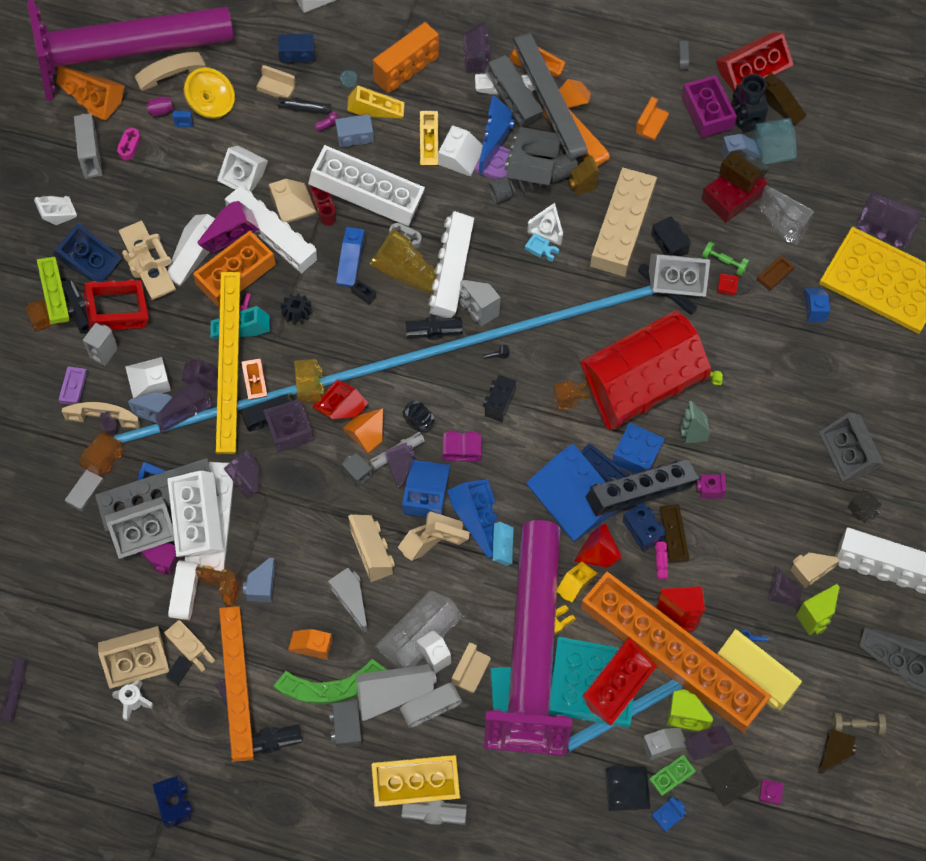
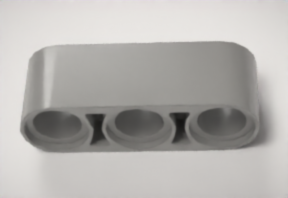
[400,683,462,728]

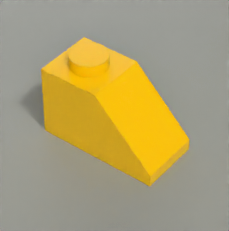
[557,562,597,602]

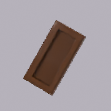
[756,255,795,291]

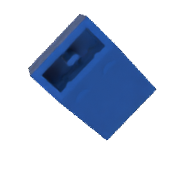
[402,460,450,517]

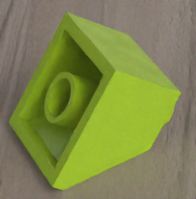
[796,584,839,636]
[666,689,713,733]

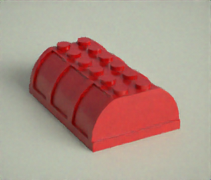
[579,310,711,430]

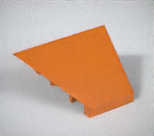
[559,79,591,108]
[342,408,383,454]

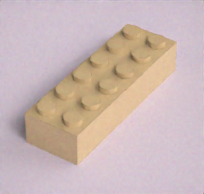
[590,167,657,277]

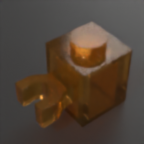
[553,380,589,410]

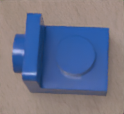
[651,797,686,833]

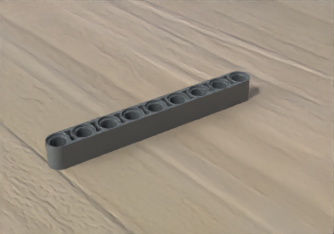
[513,32,588,160]

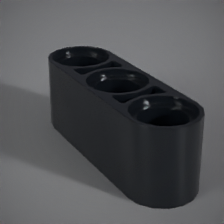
[241,394,300,431]

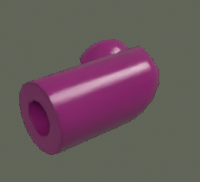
[315,112,339,132]

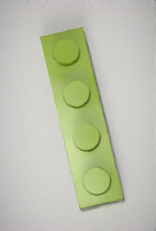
[37,257,69,324]

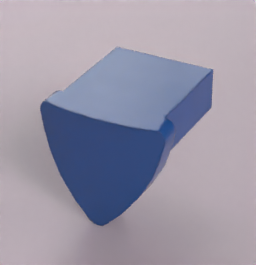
[138,462,166,480]

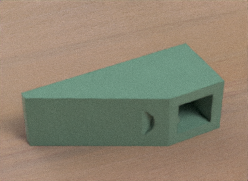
[680,401,710,443]

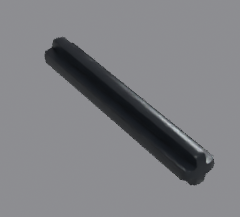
[638,263,697,315]

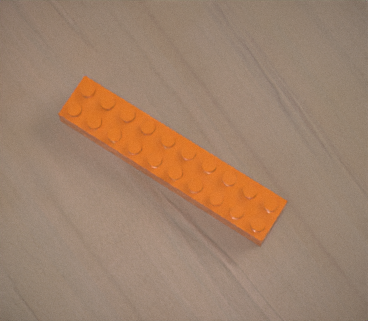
[581,572,771,734]

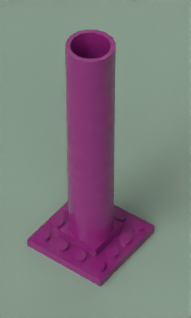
[27,0,233,101]
[483,520,572,756]

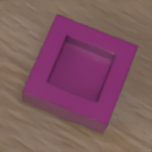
[759,779,784,806]

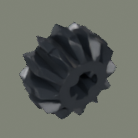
[280,293,312,325]
[402,400,435,433]

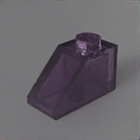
[181,358,218,391]
[383,442,415,487]
[223,450,259,499]
[684,726,733,761]

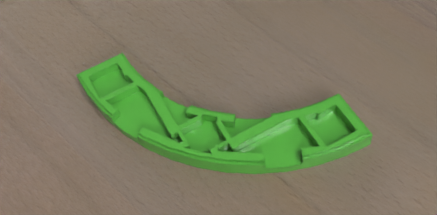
[273,659,387,704]

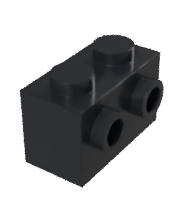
[651,216,691,256]
[483,375,516,422]

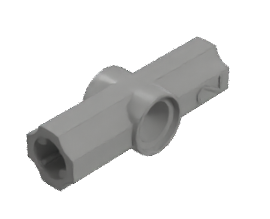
[402,800,467,824]

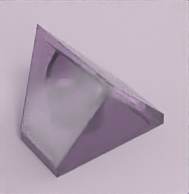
[768,565,802,607]

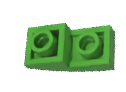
[650,755,696,796]

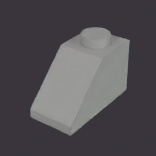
[642,728,688,761]

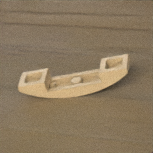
[135,52,206,91]
[62,402,141,429]

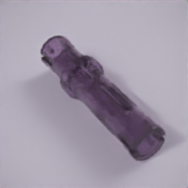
[0,659,26,722]

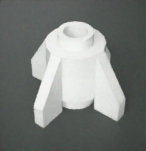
[112,680,153,721]

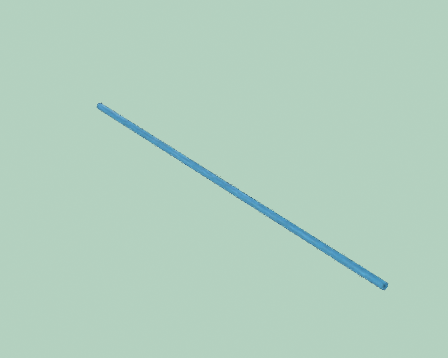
[114,285,657,445]

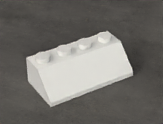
[167,471,223,557]

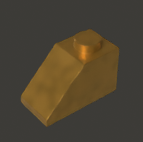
[568,156,599,196]

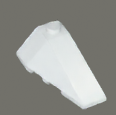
[167,214,215,287]

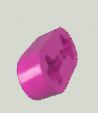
[117,128,141,160]

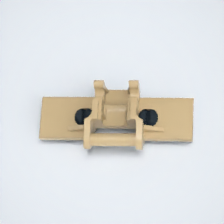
[118,221,176,300]

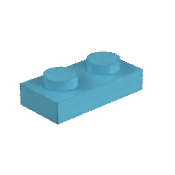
[493,522,514,566]

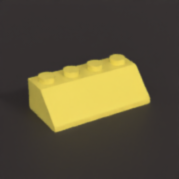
[717,629,802,711]

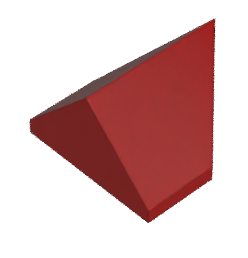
[573,523,622,568]

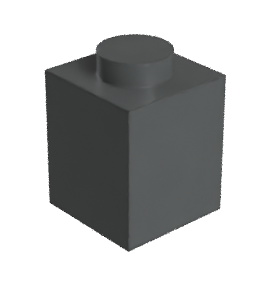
[342,453,373,488]

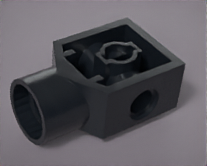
[730,74,768,134]

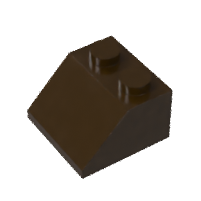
[719,149,769,194]

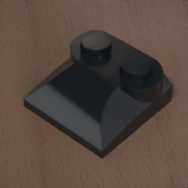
[605,765,651,811]

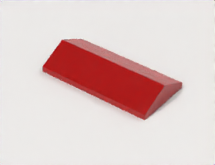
[582,637,657,725]

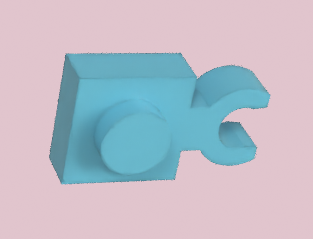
[525,233,559,262]

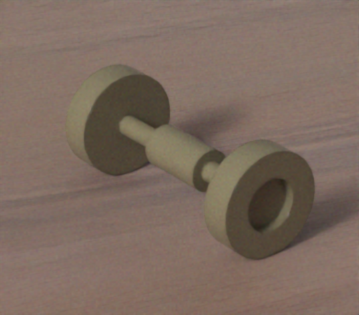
[832,713,886,735]

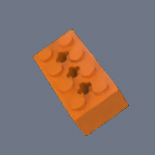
[373,22,439,94]
[193,231,276,308]

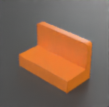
[636,97,669,140]

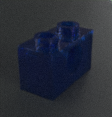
[152,776,193,829]

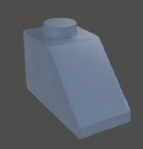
[721,134,760,159]
[128,392,176,425]
[243,558,276,602]

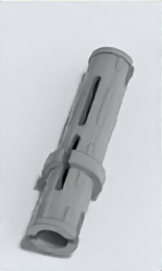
[369,432,425,471]

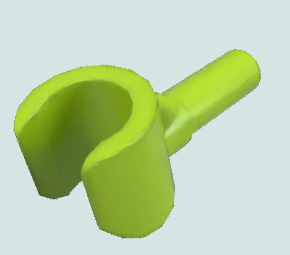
[710,371,723,385]

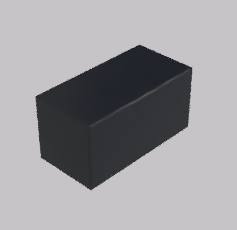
[351,279,376,305]
[166,655,192,686]

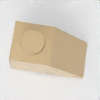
[398,525,441,561]
[790,553,840,589]

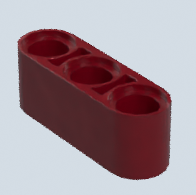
[308,177,336,226]

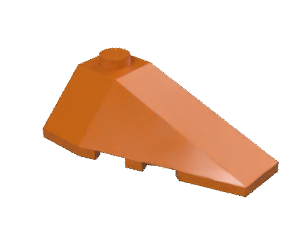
[56,66,124,120]

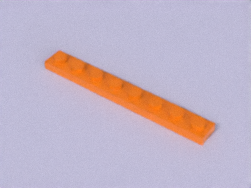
[219,606,253,762]

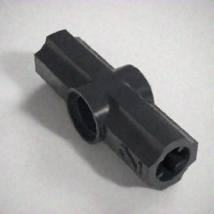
[61,280,90,334]
[405,316,463,340]
[251,724,302,753]

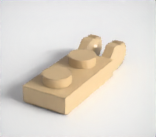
[164,620,215,672]

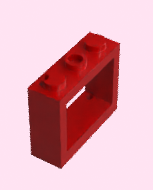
[83,280,148,330]

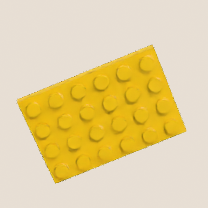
[819,227,926,334]

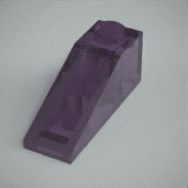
[155,381,212,432]

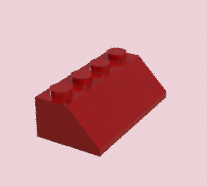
[716,32,793,92]

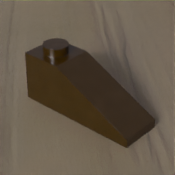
[764,72,806,126]

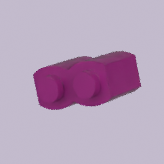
[442,430,482,462]

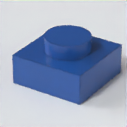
[173,110,193,128]

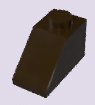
[818,729,857,774]

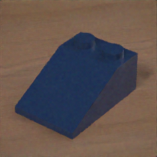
[52,223,122,282]

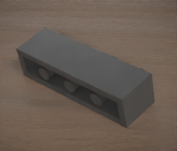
[485,55,543,127]

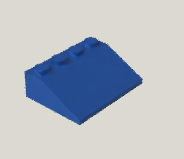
[526,444,619,542]

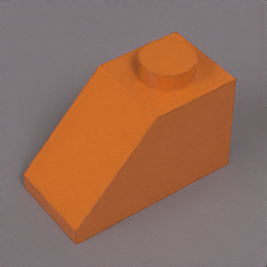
[288,629,333,660]

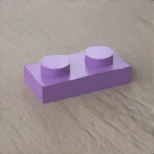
[59,367,88,405]

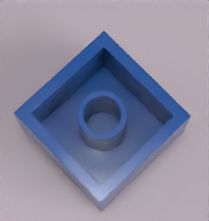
[612,423,665,474]

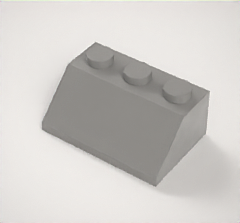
[649,253,710,297]
[105,497,174,559]

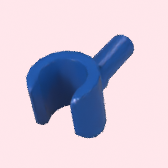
[741,630,769,642]

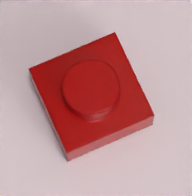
[717,273,739,296]

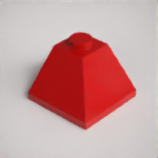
[312,379,368,419]

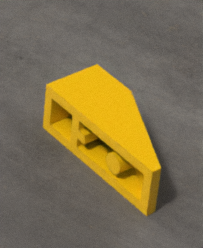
[347,85,405,119]
[420,111,438,165]

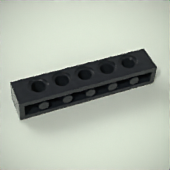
[585,459,699,517]

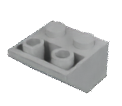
[459,280,500,326]

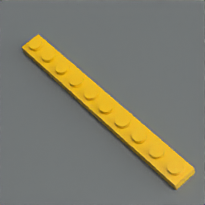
[216,272,240,454]

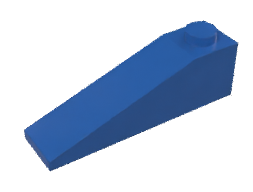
[479,96,515,174]
[447,479,497,558]

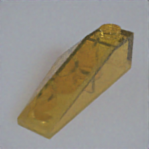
[370,228,437,295]

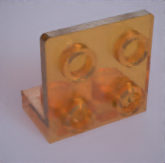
[195,566,240,608]

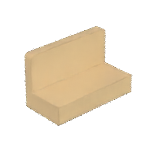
[257,65,296,98]
[425,512,470,545]
[452,642,491,693]

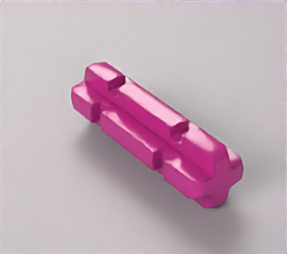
[655,542,668,580]

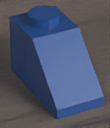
[804,288,830,322]

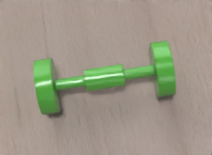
[702,242,750,277]

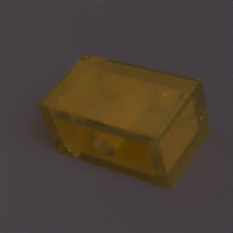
[294,359,324,403]

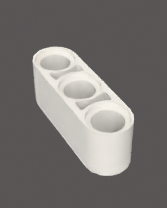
[169,560,200,620]

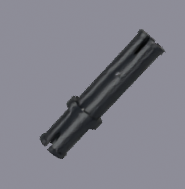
[278,96,332,115]

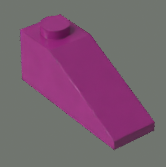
[139,543,180,575]

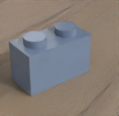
[335,114,374,147]

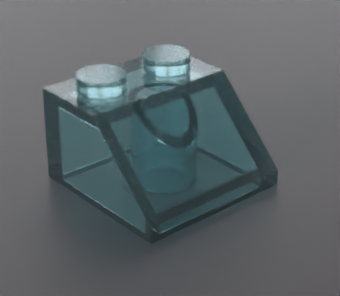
[753,118,797,165]

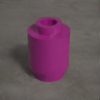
[146,96,173,117]

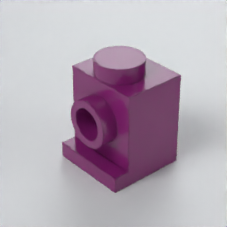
[696,473,726,499]

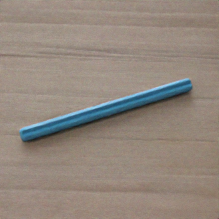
[568,680,683,751]

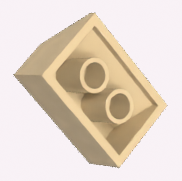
[348,515,395,582]
[98,626,170,689]

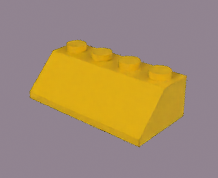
[372,755,460,807]

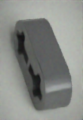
[678,40,689,70]

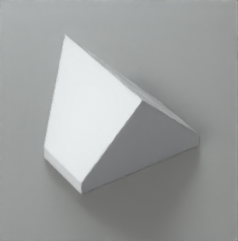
[527,203,563,245]

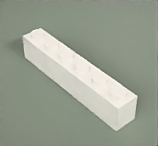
[225,186,317,274]
[428,211,474,318]

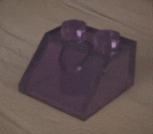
[263,399,314,453]

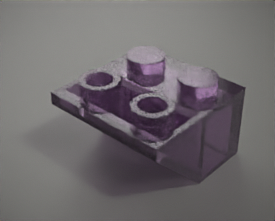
[464,23,490,73]

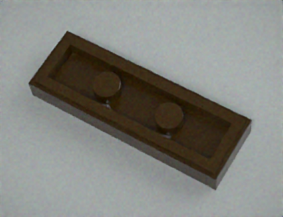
[659,504,689,563]

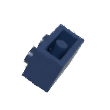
[278,34,314,63]
[622,502,665,552]

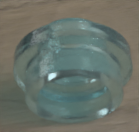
[340,70,357,87]

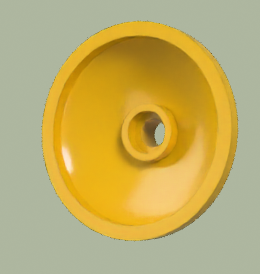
[184,68,235,118]

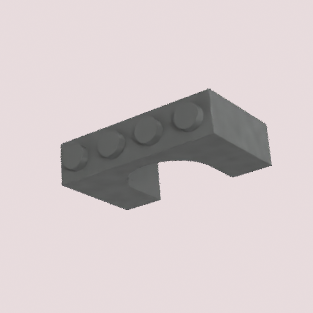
[505,127,561,185]

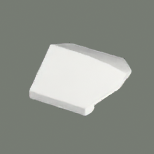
[34,196,77,225]

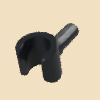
[483,344,510,359]

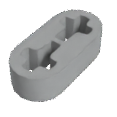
[389,223,422,249]

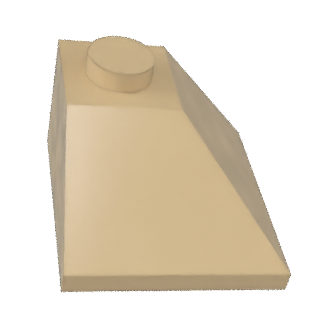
[269,179,316,223]

